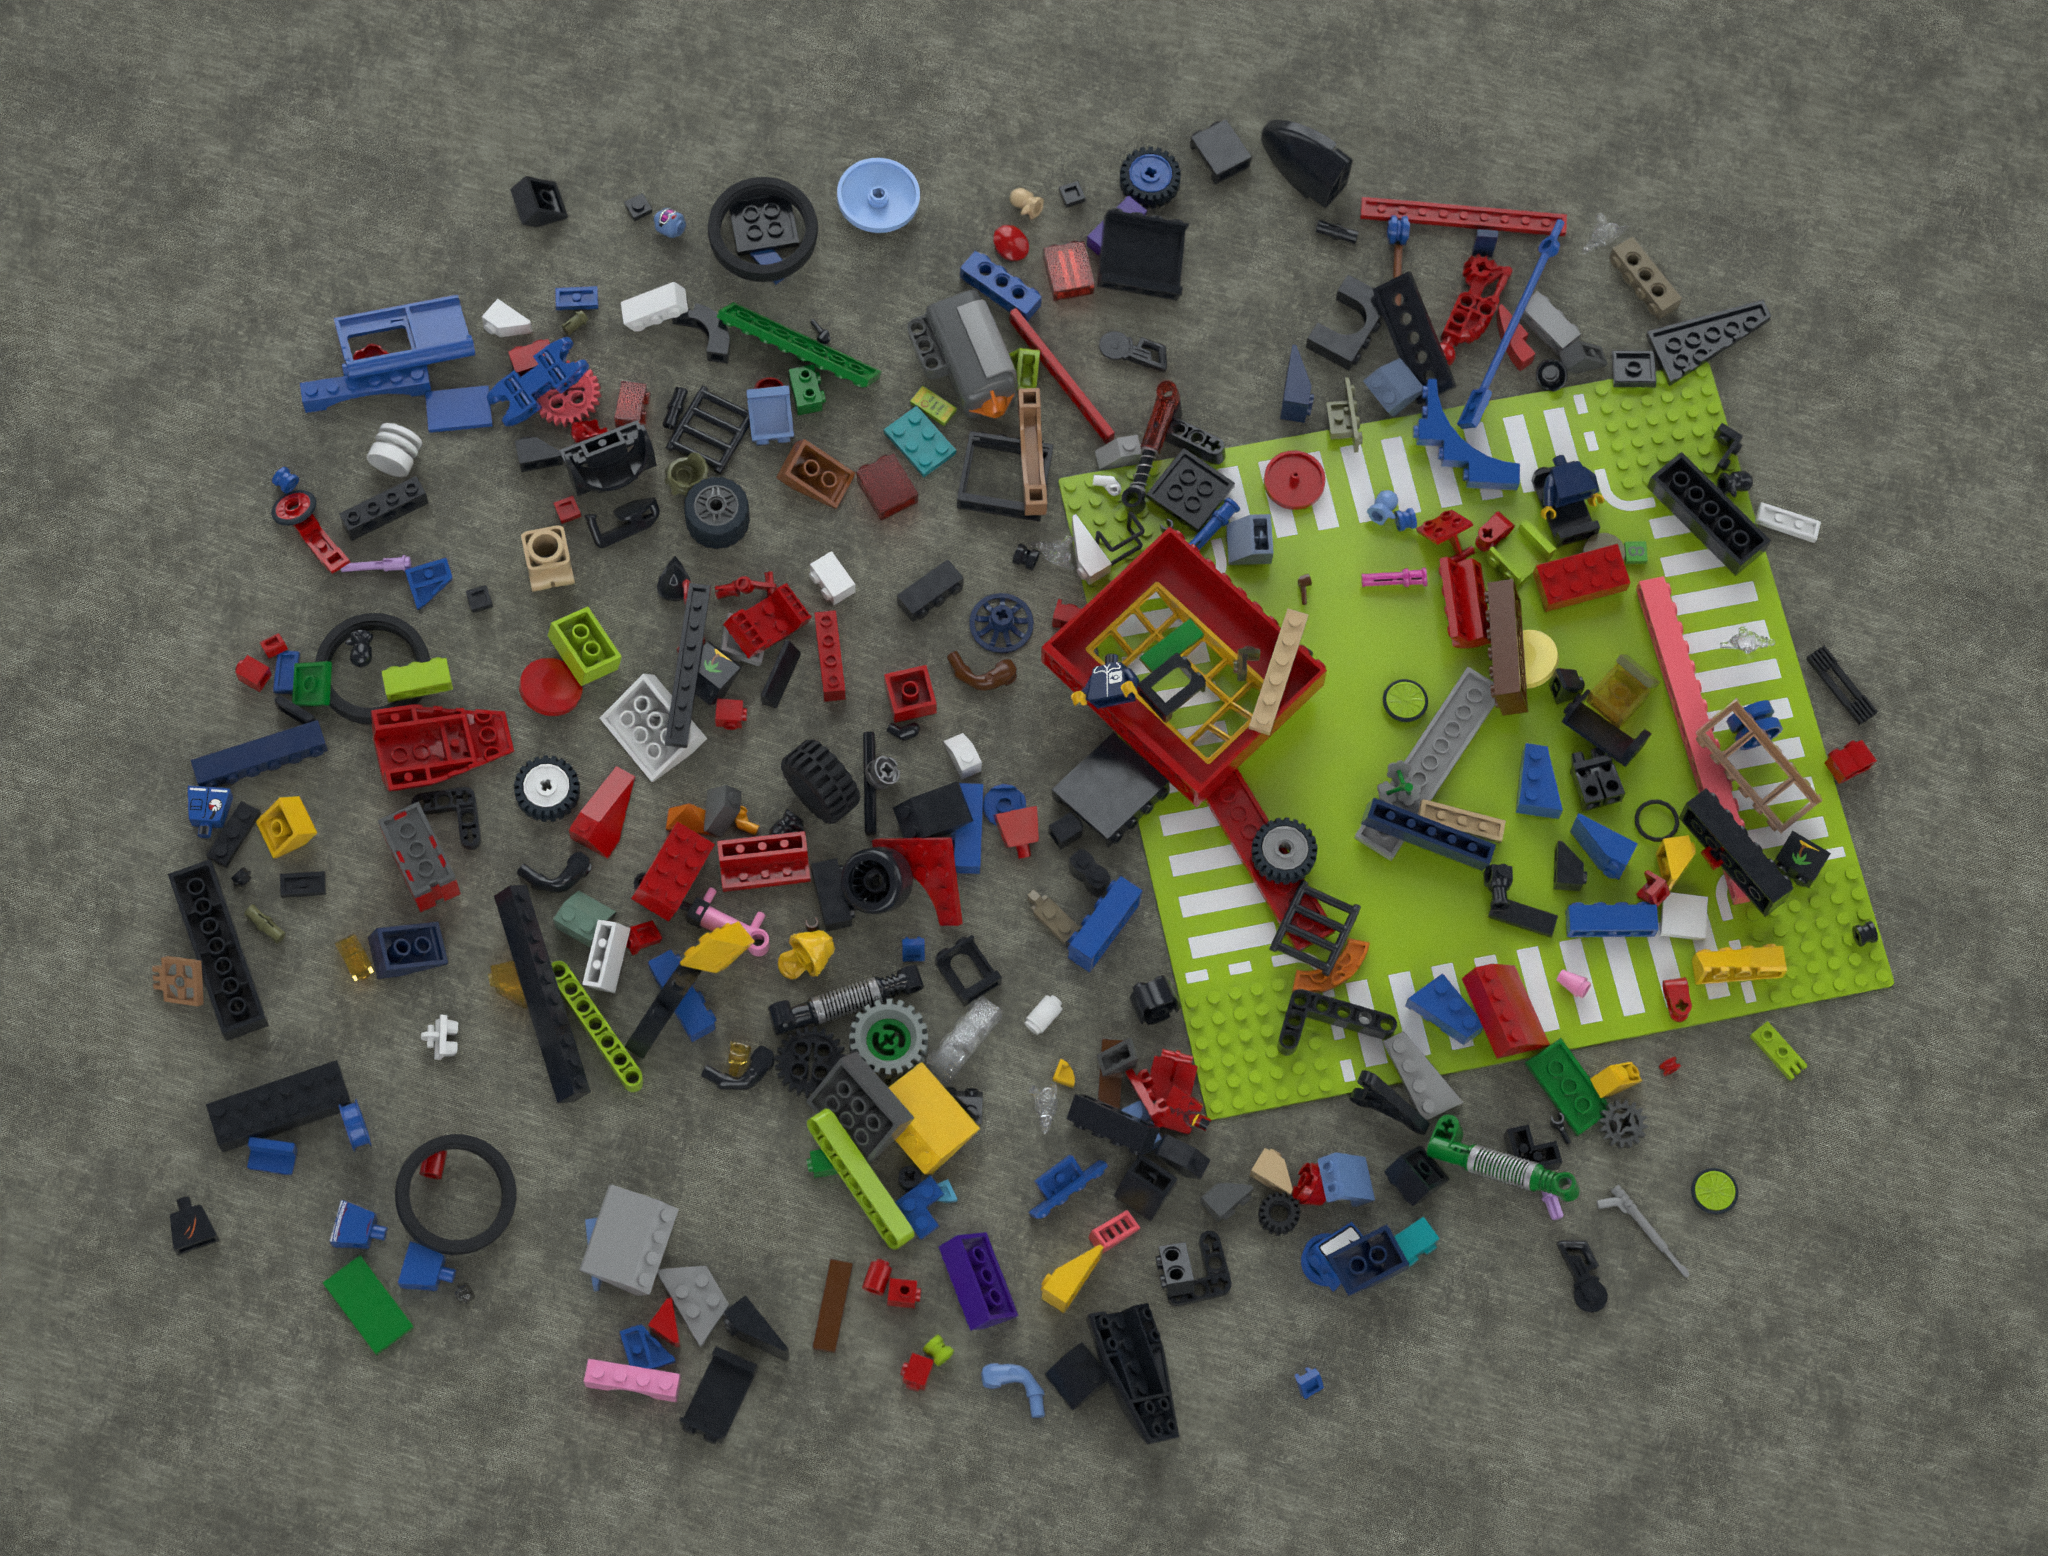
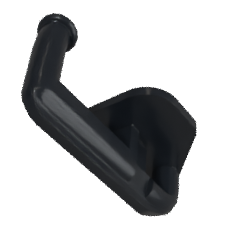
[584,497,660,548]

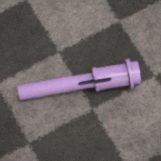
[341,555,411,572]

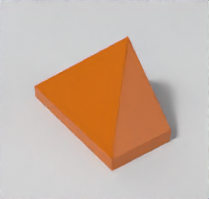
[666,803,710,835]

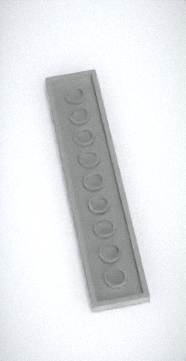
[1354,667,1495,861]

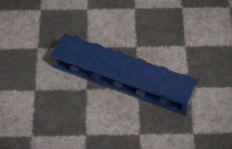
[191,720,328,788]
[1361,798,1496,871]

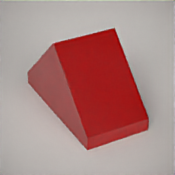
[648,1297,680,1348]

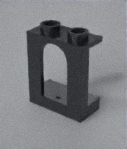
[1137,652,1206,723]
[935,935,1002,1007]

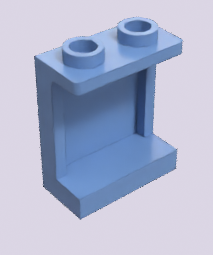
[746,385,794,445]
[1318,1152,1375,1207]

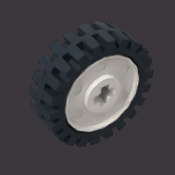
[514,755,580,822]

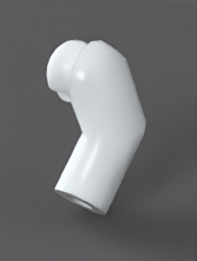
[1093,475,1121,496]

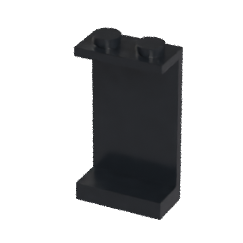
[1531,461,1600,547]
[1562,689,1651,767]
[679,1346,758,1445]

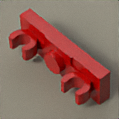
[1125,1068,1171,1127]

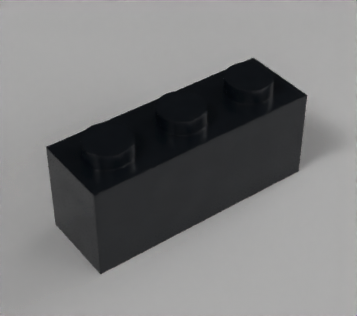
[897,559,964,622]
[811,858,855,932]

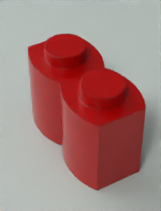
[1824,740,1877,784]

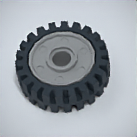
[1251,817,1317,885]

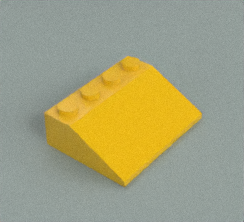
[888,1062,981,1175]

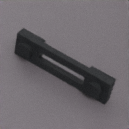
[1806,645,1878,725]

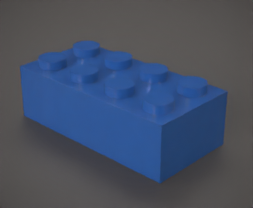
[1067,876,1143,973]

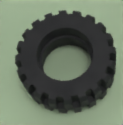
[781,739,861,824]

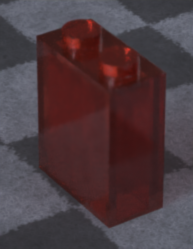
[1043,241,1095,301]
[856,453,918,521]

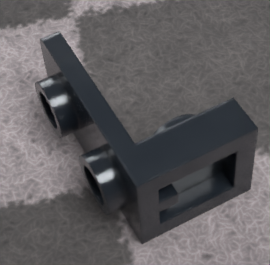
[1713,423,1743,475]

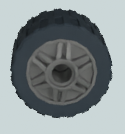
[684,477,750,549]

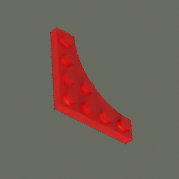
[872,837,963,926]

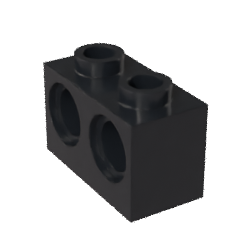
[1155,1242,1195,1297]

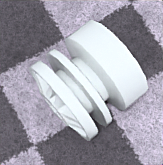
[367,423,422,477]

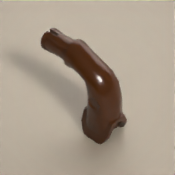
[947,651,1017,691]

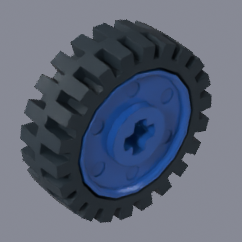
[1120,146,1181,209]

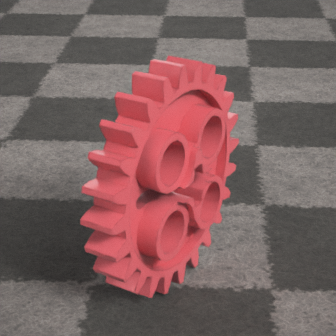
[537,360,601,428]

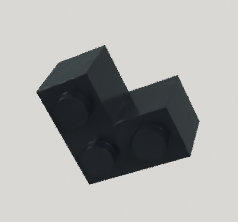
[1503,1124,1562,1171]

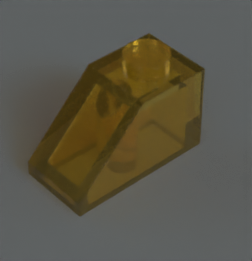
[334,933,375,981]
[488,961,528,1009]

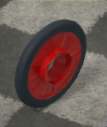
[271,490,316,526]

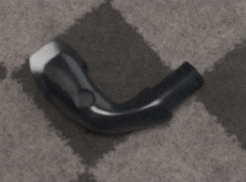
[517,851,592,893]
[701,1045,775,1090]

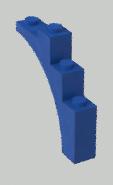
[1413,379,1520,490]

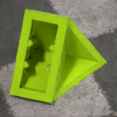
[1009,348,1040,390]

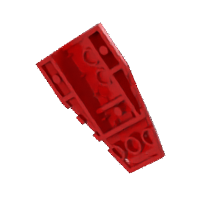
[371,704,514,792]

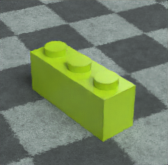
[382,657,453,703]

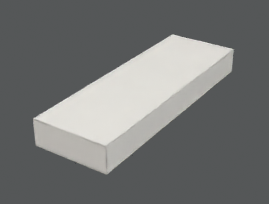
[1755,502,1821,543]

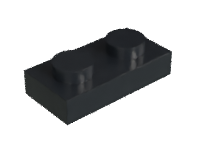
[280,871,326,898]

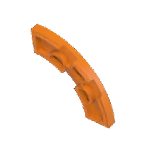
[1292,938,1370,993]

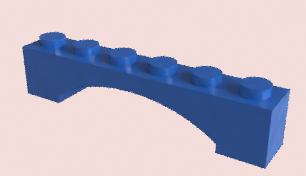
[300,365,432,413]

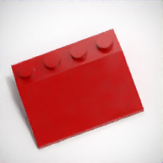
[1461,964,1550,1059]

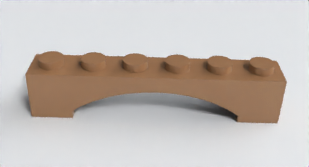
[1017,388,1047,516]

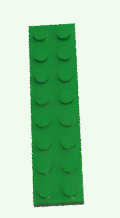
[716,302,882,388]

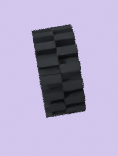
[1258,1192,1300,1236]

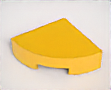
[1052,1058,1075,1088]

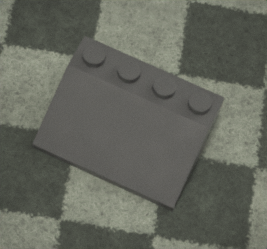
[806,1052,914,1164]

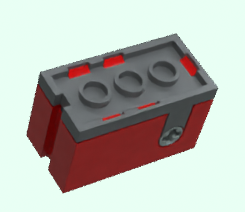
[378,802,461,913]

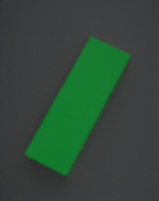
[1139,619,1204,673]

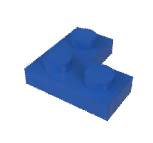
[895,1175,945,1240]

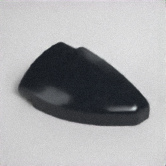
[1261,120,1353,208]

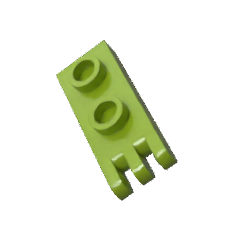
[1750,1021,1808,1081]

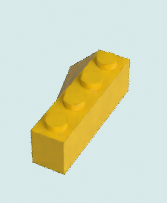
[1692,944,1787,985]

